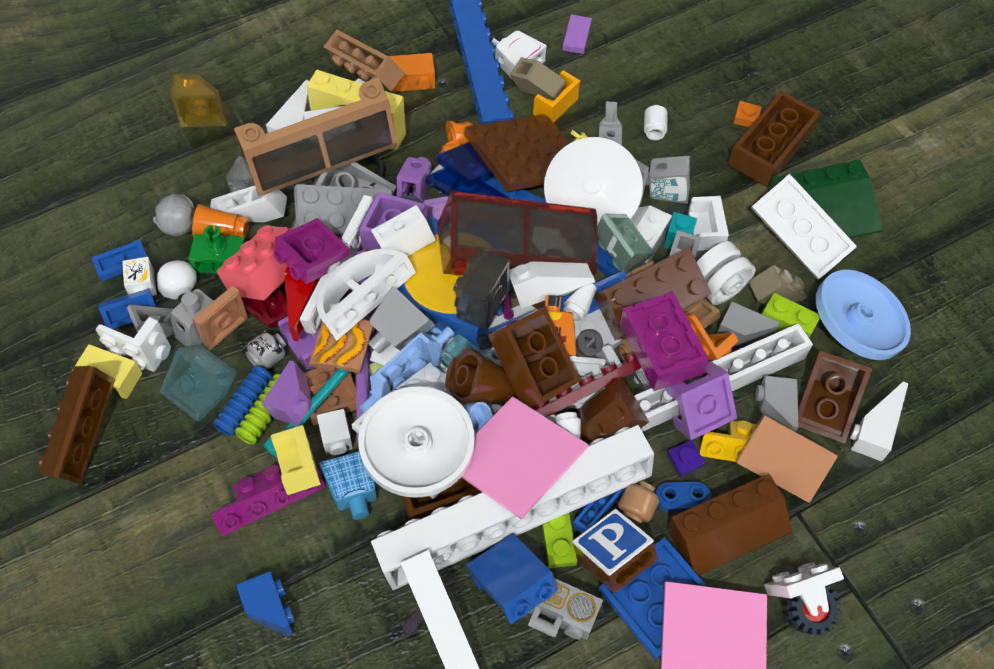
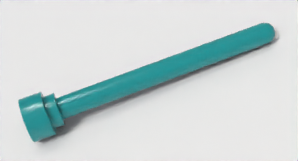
[263,369,350,459]

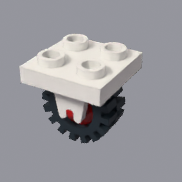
[764,562,844,635]

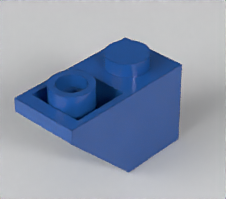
[236,572,295,636]

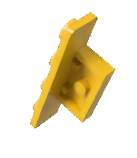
[699,421,757,462]

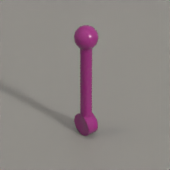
[503,287,514,320]

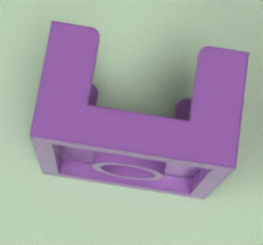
[666,361,737,440]

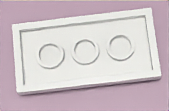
[751,174,857,280]

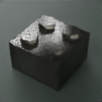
[453,248,510,330]

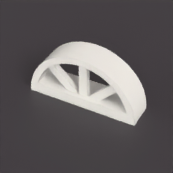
[317,249,416,341]

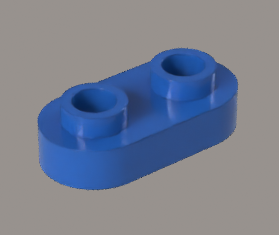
[655,482,711,513]

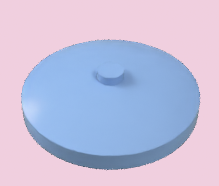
[816,270,911,360]

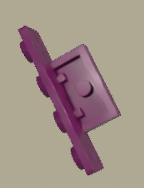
[211,463,325,536]

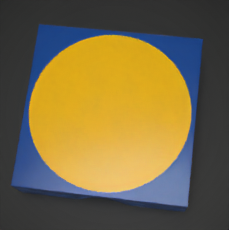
[397,217,522,347]

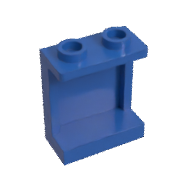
[466,533,558,624]

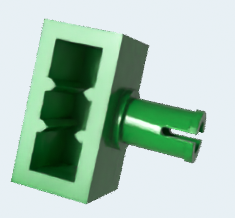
[188,225,246,274]

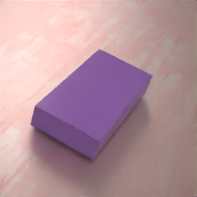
[563,14,592,54]

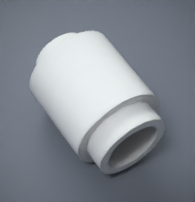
[644,105,667,140]

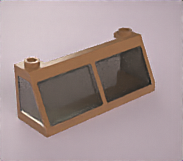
[234,77,397,197]

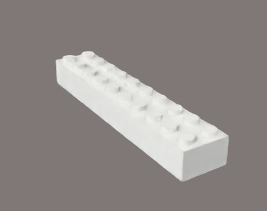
[371,425,654,590]

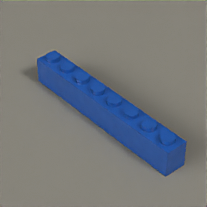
[449,0,513,124]

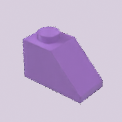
[261,360,312,426]

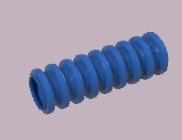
[213,366,273,436]

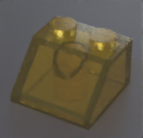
[170,74,228,127]

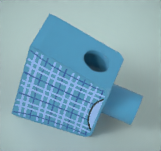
[319,451,377,520]

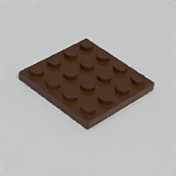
[464,114,570,192]

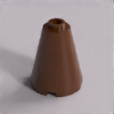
[445,349,518,404]

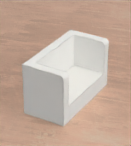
[688,196,729,251]
[371,205,436,256]

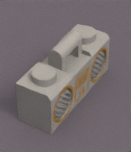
[528,578,603,640]

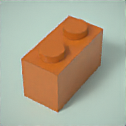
[389,53,435,92]

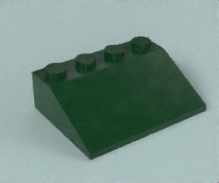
[766,159,882,239]

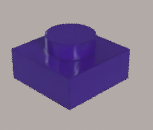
[667,440,705,477]

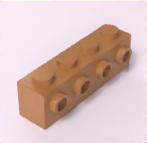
[324,30,405,91]

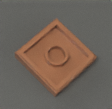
[192,286,248,350]

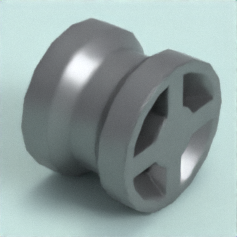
[575,330,603,358]

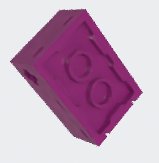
[620,292,709,392]

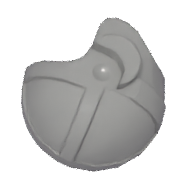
[153,194,195,237]

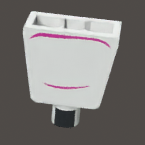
[492,31,546,80]

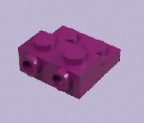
[273,218,350,284]

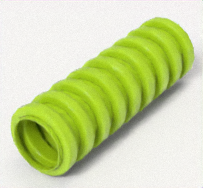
[235,374,281,444]

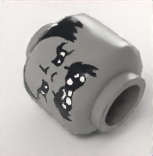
[245,331,286,370]

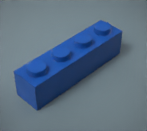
[572,488,625,534]

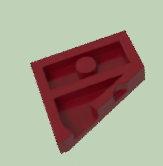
[241,285,288,329]

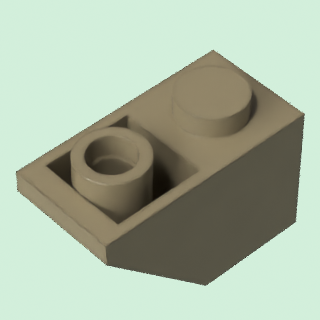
[510,57,566,100]
[749,265,807,306]

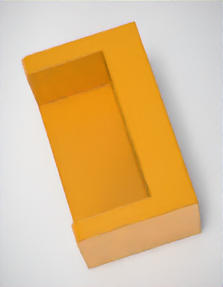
[533,70,580,123]

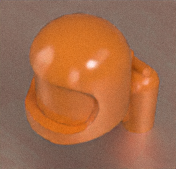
[439,121,473,160]

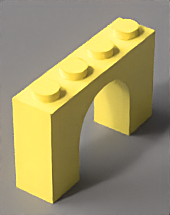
[306,70,406,150]

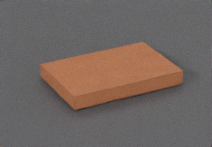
[736,414,838,503]

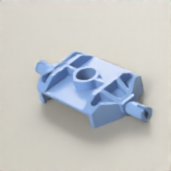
[359,326,455,413]

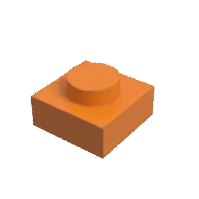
[734,101,762,127]

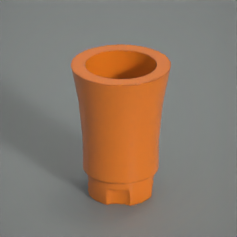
[192,204,249,239]

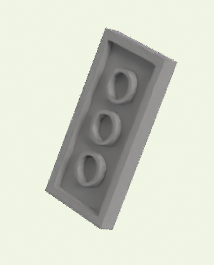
[294,184,392,237]

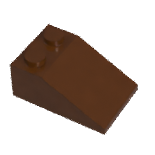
[798,350,872,444]

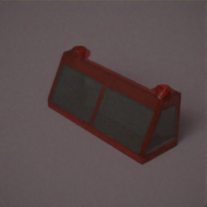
[437,191,597,277]

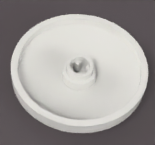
[544,137,643,236]
[358,386,475,497]

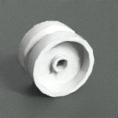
[697,241,756,305]

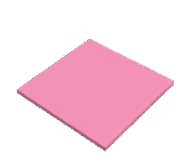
[462,397,589,520]
[661,582,767,669]

